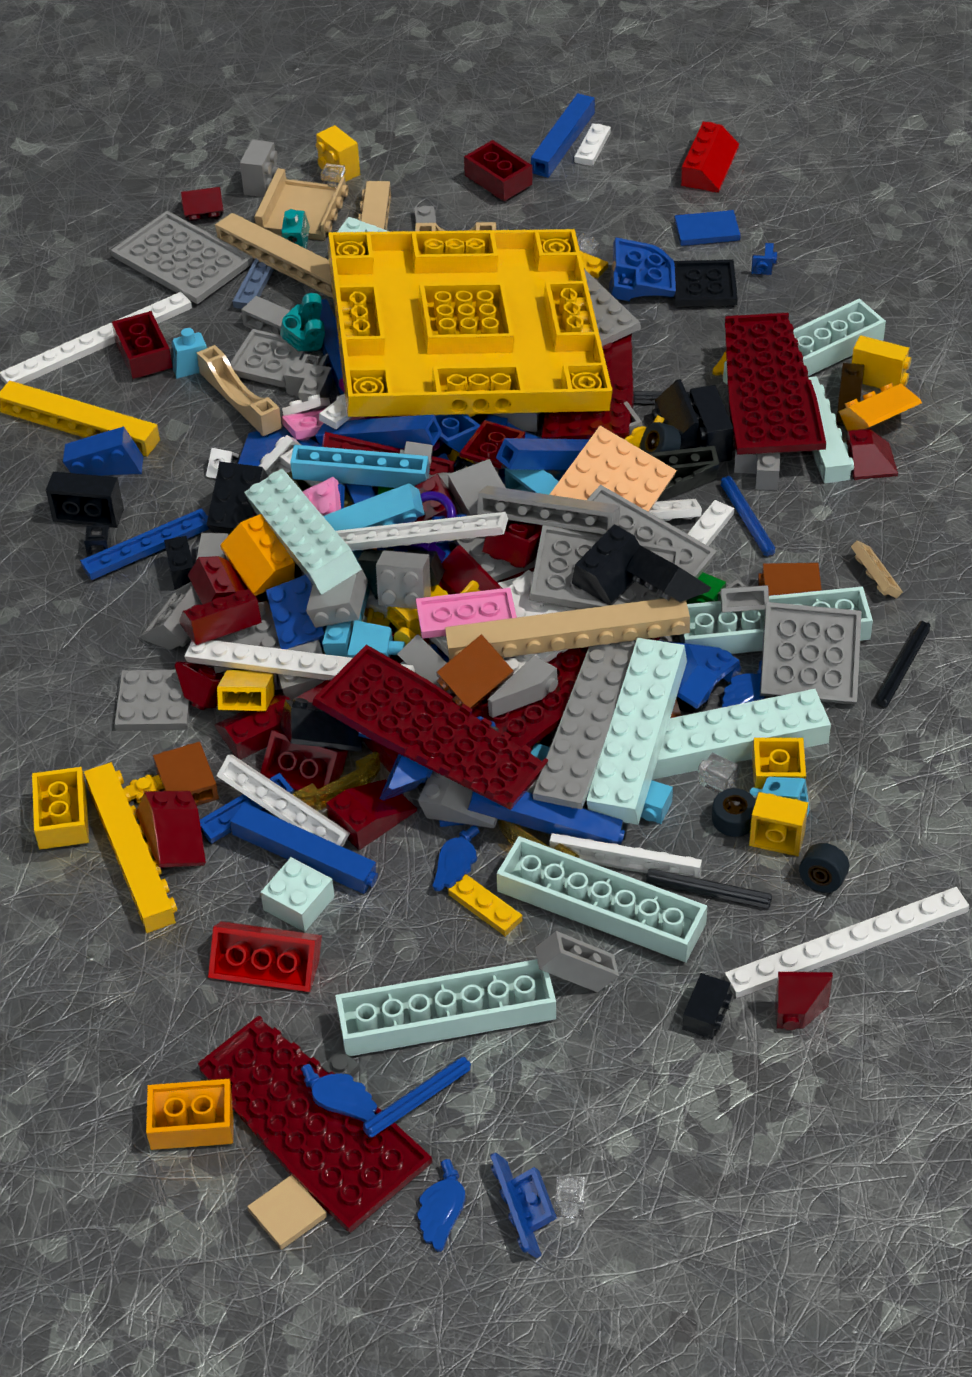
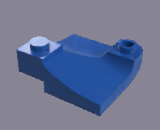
[609,237,676,301]

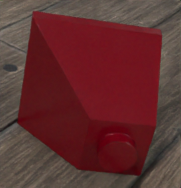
[846,429,898,480]
[175,662,224,710]
[775,972,833,1030]

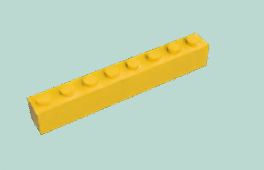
[0,380,160,457]
[83,762,178,933]

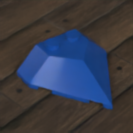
[658,640,741,709]

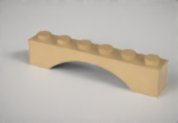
[197,345,282,436]

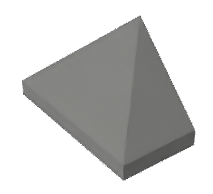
[721,585,769,612]

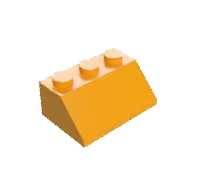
[839,383,922,432]
[220,514,295,596]
[146,1079,234,1150]

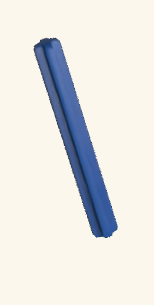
[721,476,775,557]
[363,1057,471,1137]

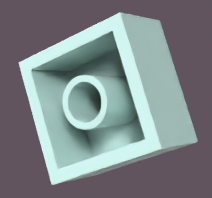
[260,857,335,932]

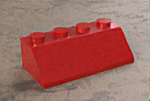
[681,121,739,193]
[208,921,322,992]

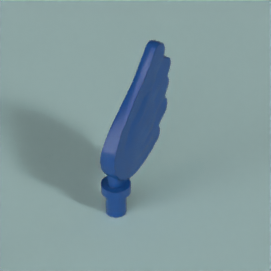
[721,660,766,708]
[433,825,480,892]
[301,1064,377,1122]
[417,1159,466,1252]

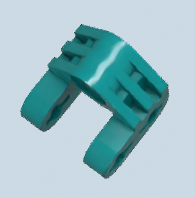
[280,293,325,351]

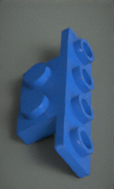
[490,1152,557,1258]

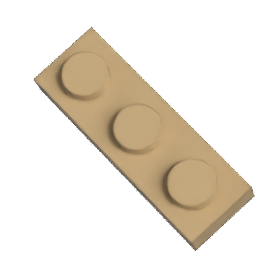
[851,540,903,598]

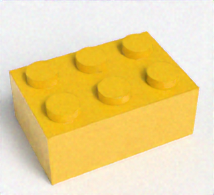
[32,767,89,850]

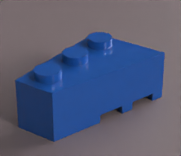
[63,426,143,476]

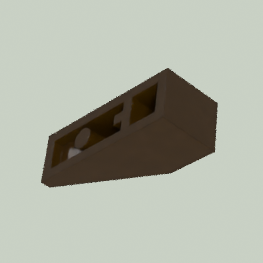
[836,363,864,426]

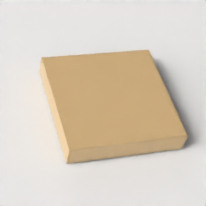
[247,1175,327,1250]

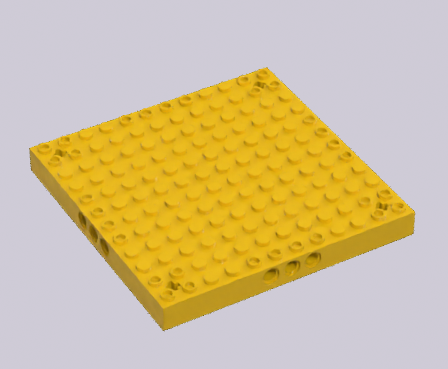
[328,229,612,417]

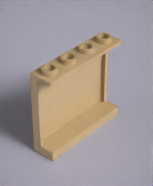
[255,168,348,241]

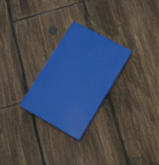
[674,210,741,246]

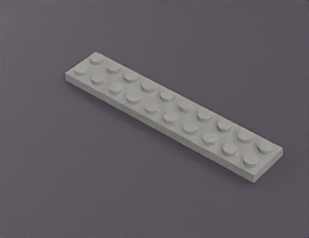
[533,640,636,810]

